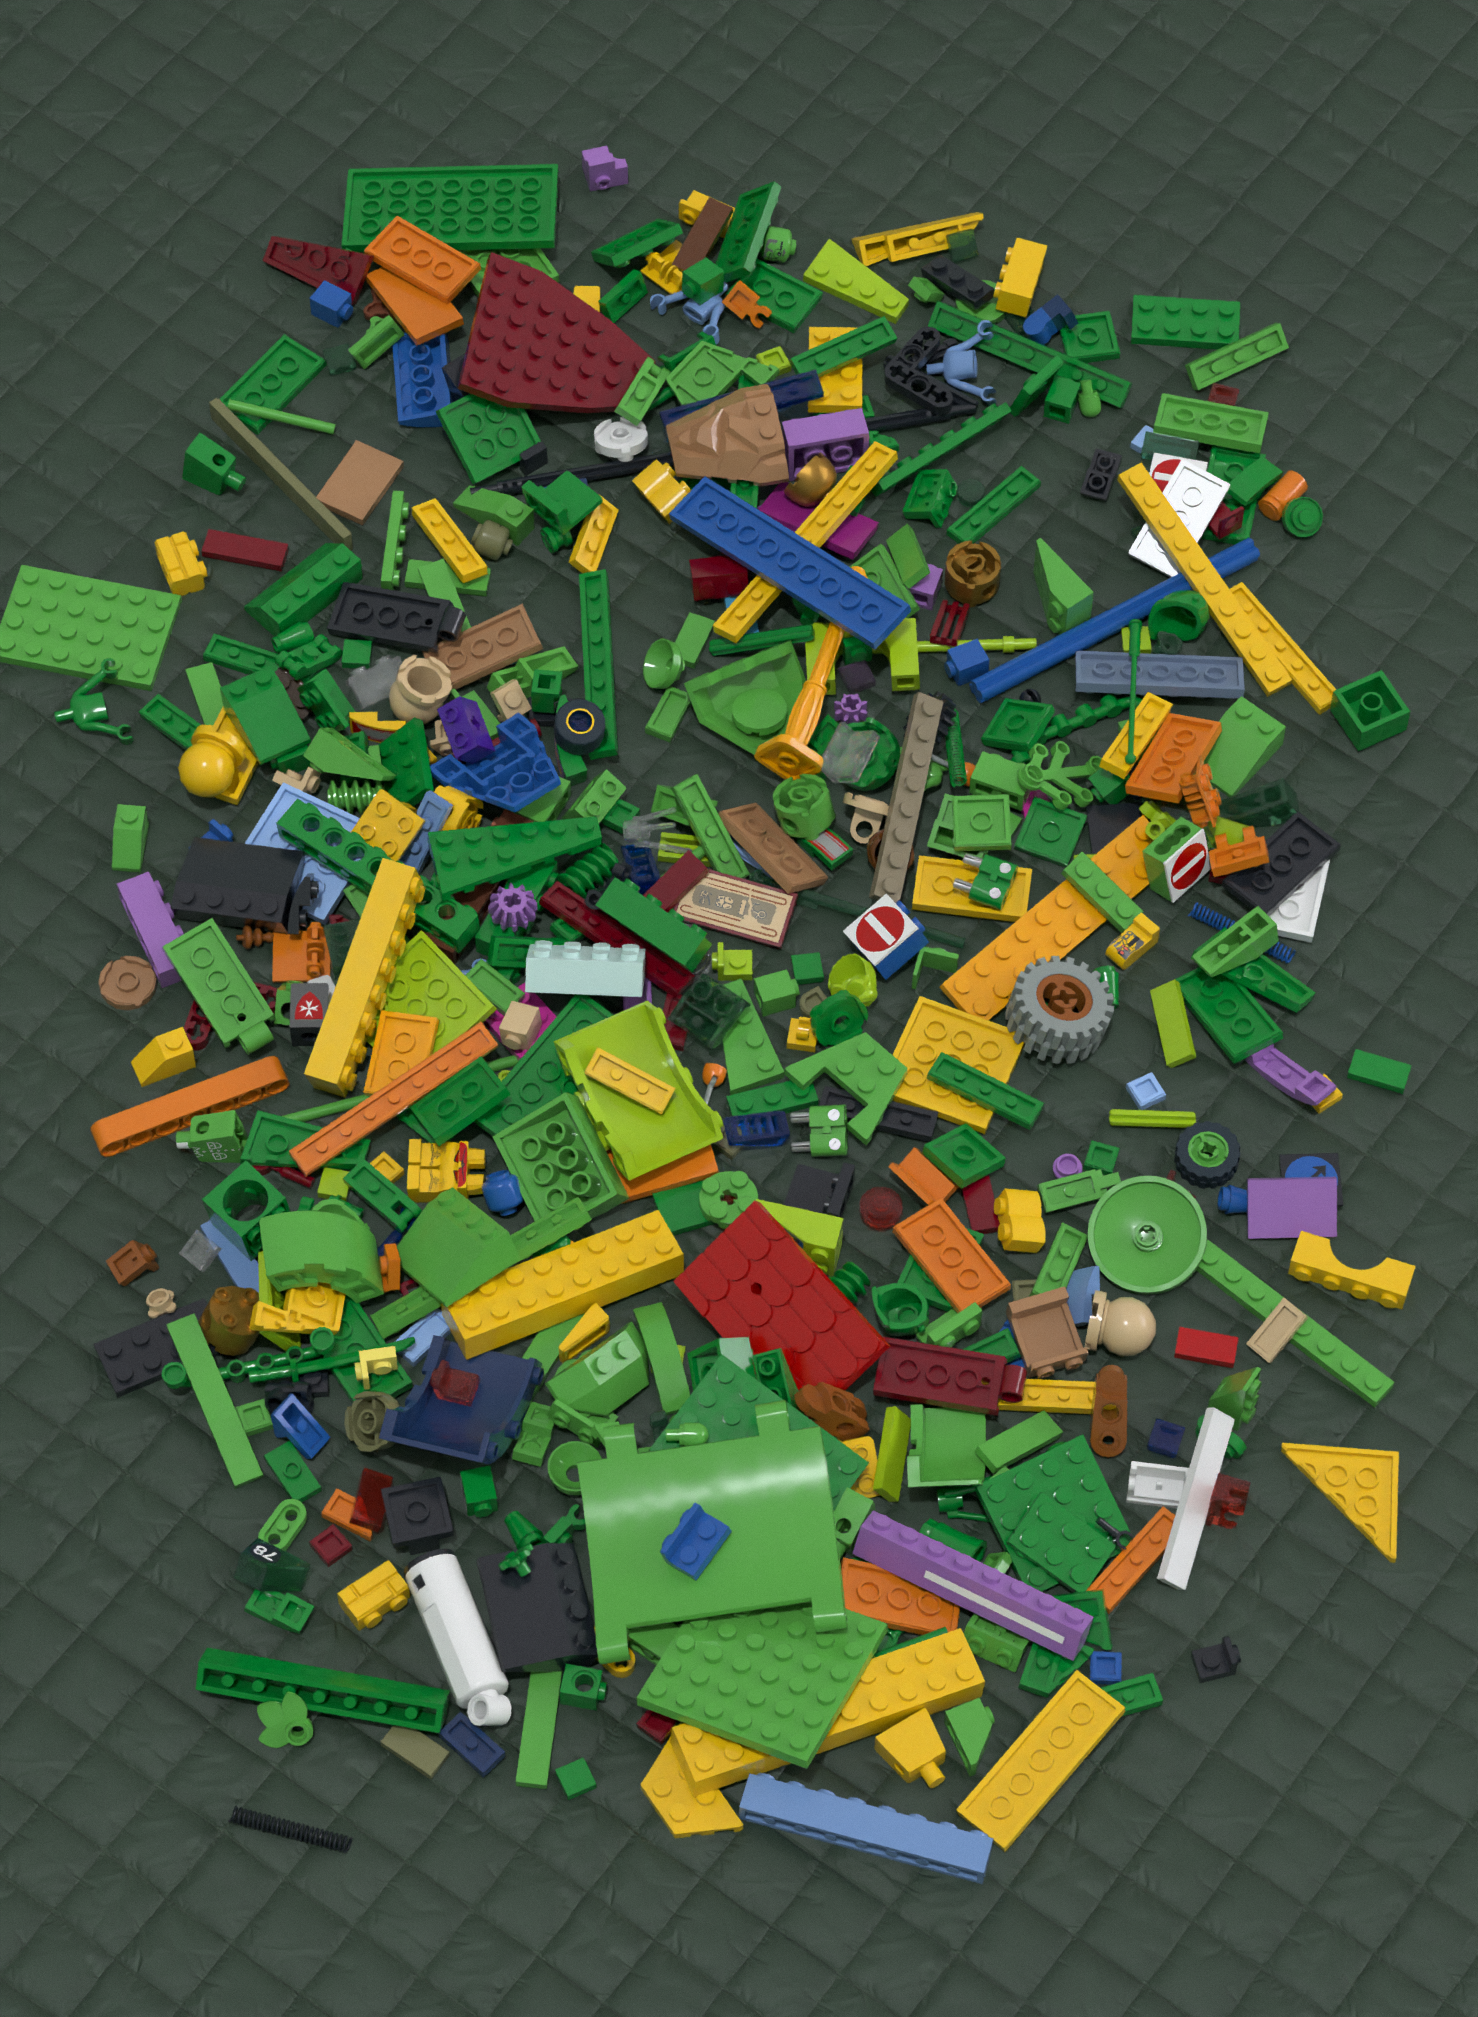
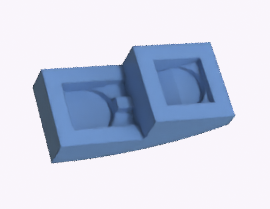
[1066,1266,1100,1327]

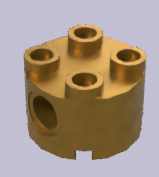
[944,541,1001,608]
[198,1286,259,1356]

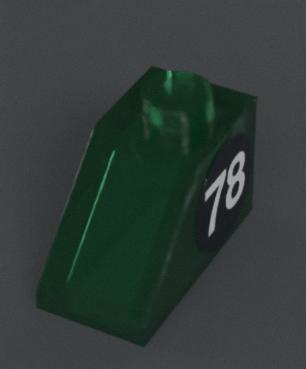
[234,1538,311,1591]

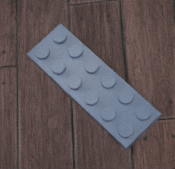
[1075,651,1245,699]

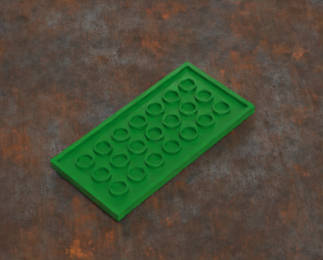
[341,164,559,252]

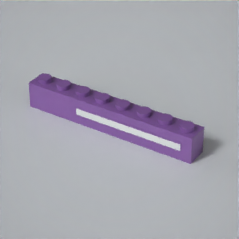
[852,1511,1094,1661]

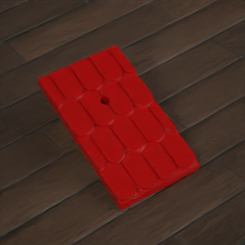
[673,1200,891,1419]

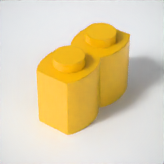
[632,459,691,524]
[994,1188,1045,1253]

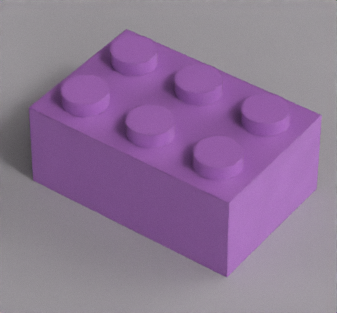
[782,408,869,481]

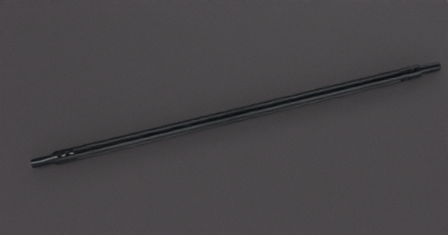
[470,403,976,495]

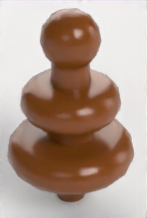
[236,925,274,950]

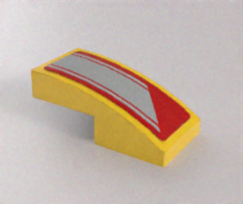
[349,712,406,743]

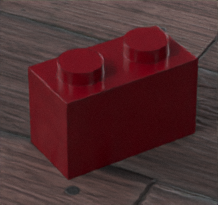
[689,555,748,601]

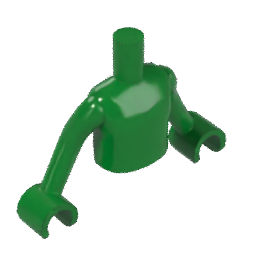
[54,658,134,745]

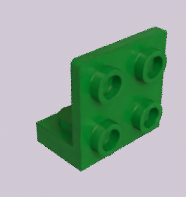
[521,471,603,535]
[297,669,356,731]

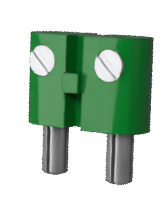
[953,853,1018,910]

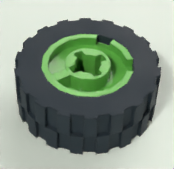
[1174,1121,1241,1189]

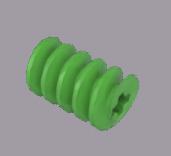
[328,779,385,815]

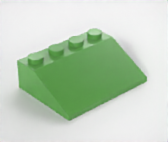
[492,1092,629,1221]
[397,1187,520,1307]

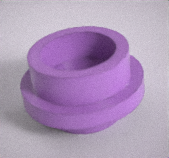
[1053,1154,1082,1179]

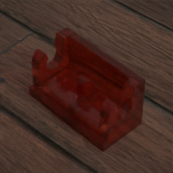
[1205,1473,1251,1529]

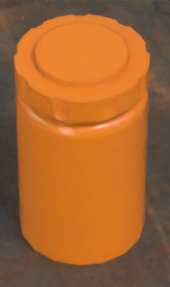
[1258,471,1308,521]

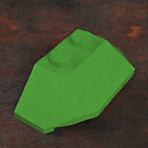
[545,1321,649,1416]

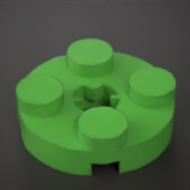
[699,1171,758,1229]

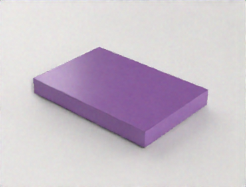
[1247,1177,1337,1239]

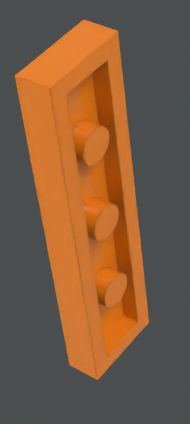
[1086,1506,1175,1614]

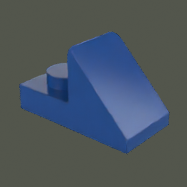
[271,1394,331,1459]

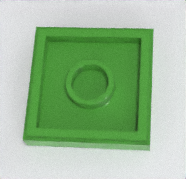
[952,794,1012,851]

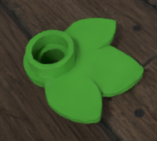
[257,1692,313,1748]

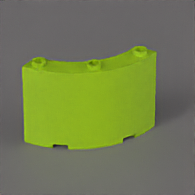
[553,1000,723,1181]

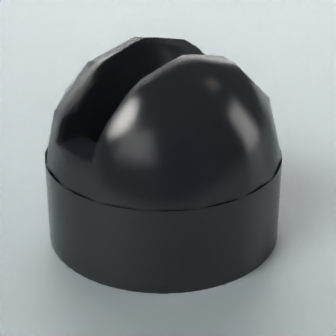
[1019,689,1041,703]

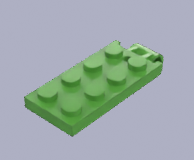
[162,918,275,1055]

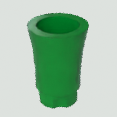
[919,1518,987,1562]

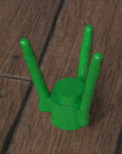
[937,1476,992,1522]

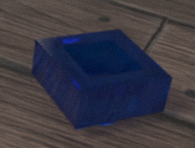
[1147,1418,1186,1458]

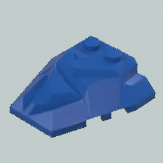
[430,713,561,812]

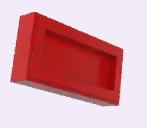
[1174,1327,1239,1368]

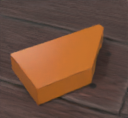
[321,1489,373,1542]

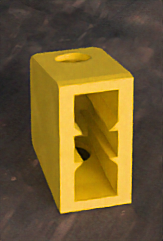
[874,1707,946,1788]

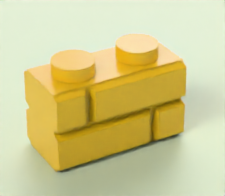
[154,531,208,596]
[337,1560,410,1631]

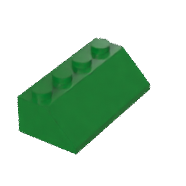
[244,543,363,637]

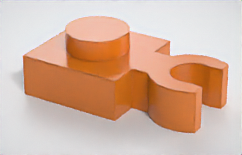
[722,280,772,328]

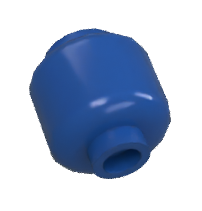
[482,1170,524,1216]

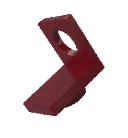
[1208,501,1244,539]

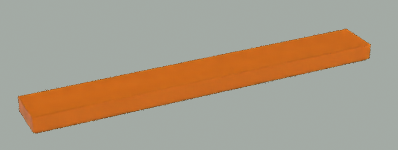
[289,1022,498,1177]

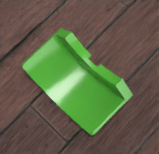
[259,1211,384,1304]
[907,1404,986,1488]

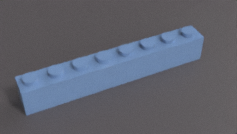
[739,1773,993,1884]

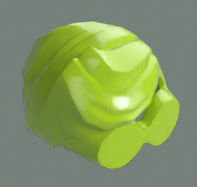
[828,953,877,1007]

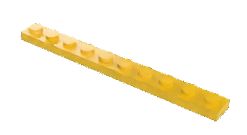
[713,441,898,643]
[1117,463,1292,697]

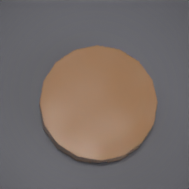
[99,956,157,1010]

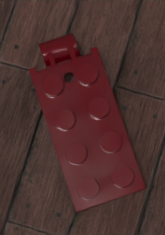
[873,1337,1027,1416]

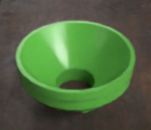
[643,638,685,689]
[547,1441,602,1495]

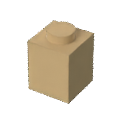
[499,1001,542,1050]

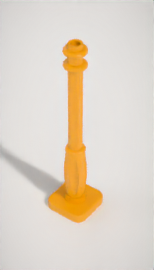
[754,566,868,780]

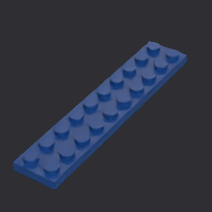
[669,476,911,649]

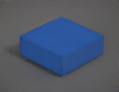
[1090,1651,1122,1685]

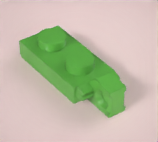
[1037,1169,1121,1214]

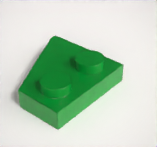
[1051,1589,1112,1650]
[1018,1642,1094,1698]

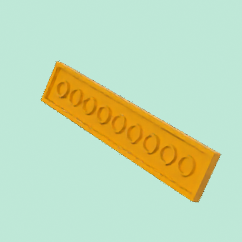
[939,815,1153,1021]

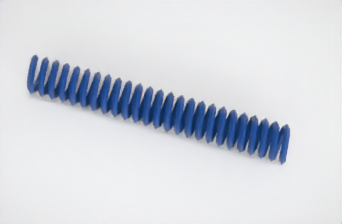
[1188,902,1296,964]

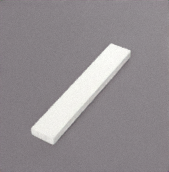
[1157,1408,1235,1590]

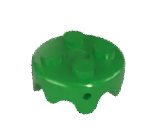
[828,717,900,791]

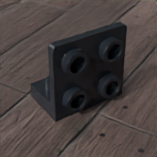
[784,1162,855,1218]

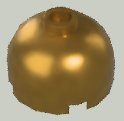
[784,452,837,507]

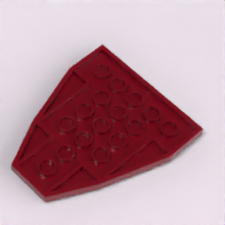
[457,252,656,413]

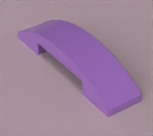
[1244,1044,1336,1106]

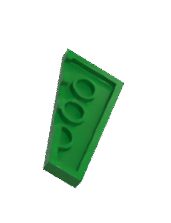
[1191,927,1316,1013]
[240,1110,371,1170]

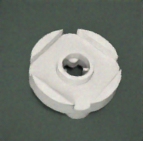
[594,417,648,462]

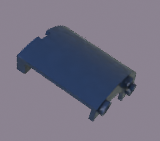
[379,1335,544,1464]

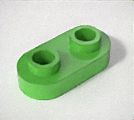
[258,1499,307,1554]

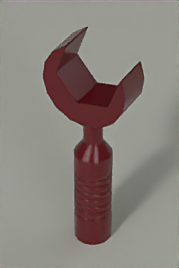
[252,1165,315,1189]

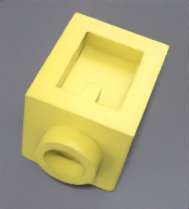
[354,1346,398,1390]

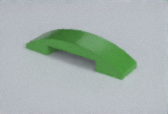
[633,1302,690,1416]

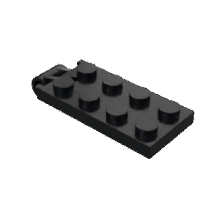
[327,582,466,653]

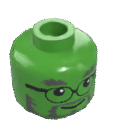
[759,226,796,263]

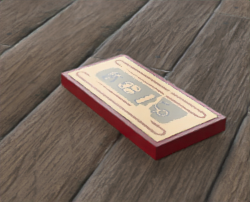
[674,869,798,950]

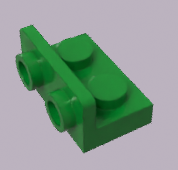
[902,469,957,528]

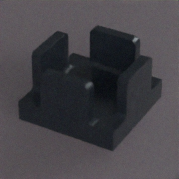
[381,1476,454,1555]

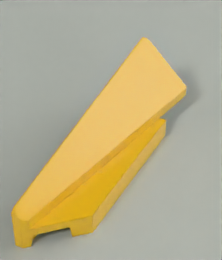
[852,212,984,266]

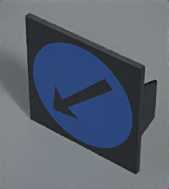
[1279,1153,1344,1206]

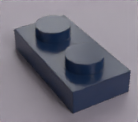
[439,1712,505,1778]

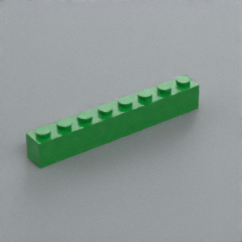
[195,1648,450,1733]

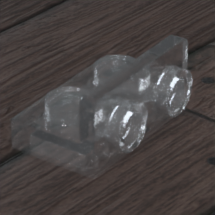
[345,655,402,710]
[821,722,880,783]

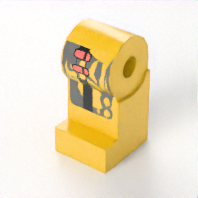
[1105,913,1160,970]

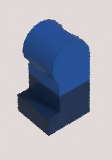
[1023,294,1079,345]

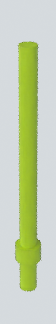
[872,636,1037,654]

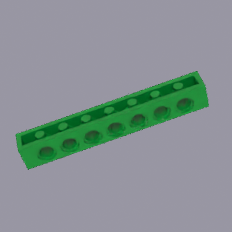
[276,799,480,953]

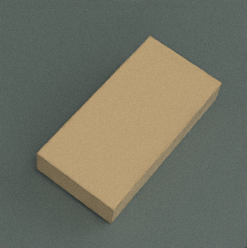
[1246,1298,1308,1364]

